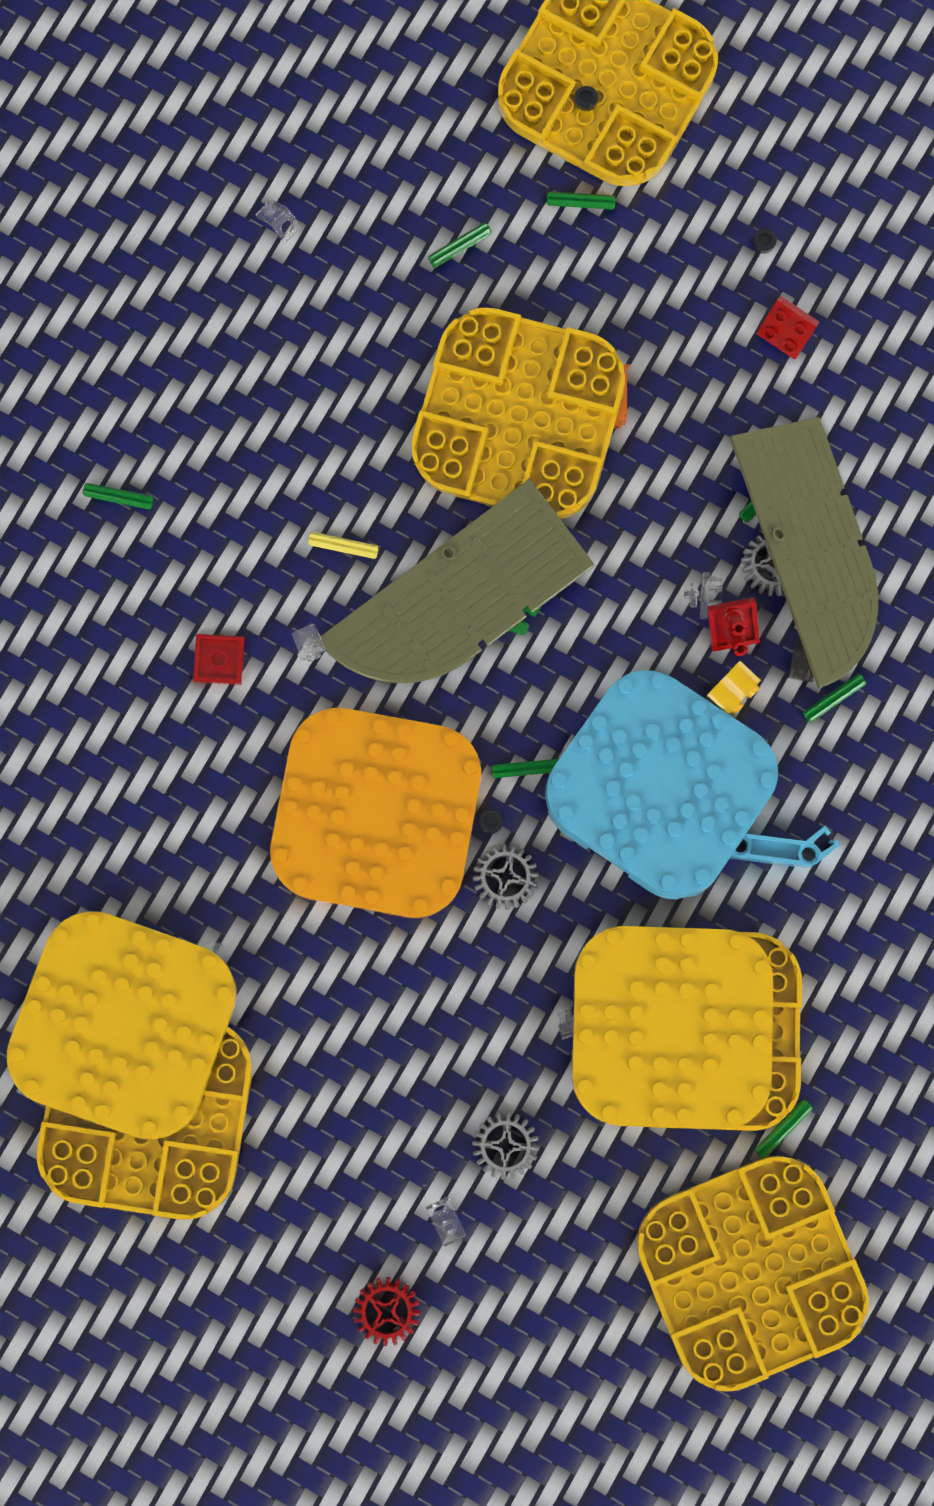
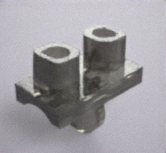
[788,635,814,683]

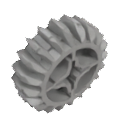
[741,535,783,596]
[473,844,539,910]
[472,1112,539,1180]

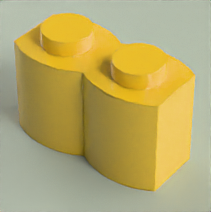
[706,661,761,715]

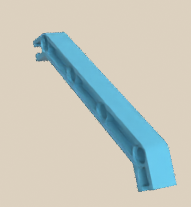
[730,826,840,868]

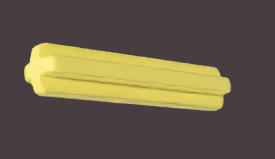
[308,532,378,559]

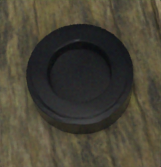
[575,86,598,111]
[752,228,777,254]
[479,810,503,834]

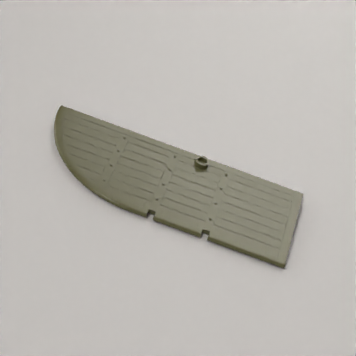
[729,417,878,688]
[316,479,595,683]

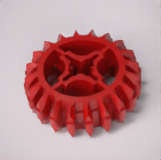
[353,1277,421,1346]

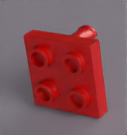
[756,296,820,360]
[707,597,760,656]

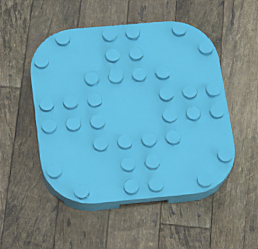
[545,670,778,899]

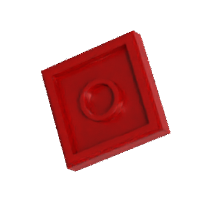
[193,634,245,685]

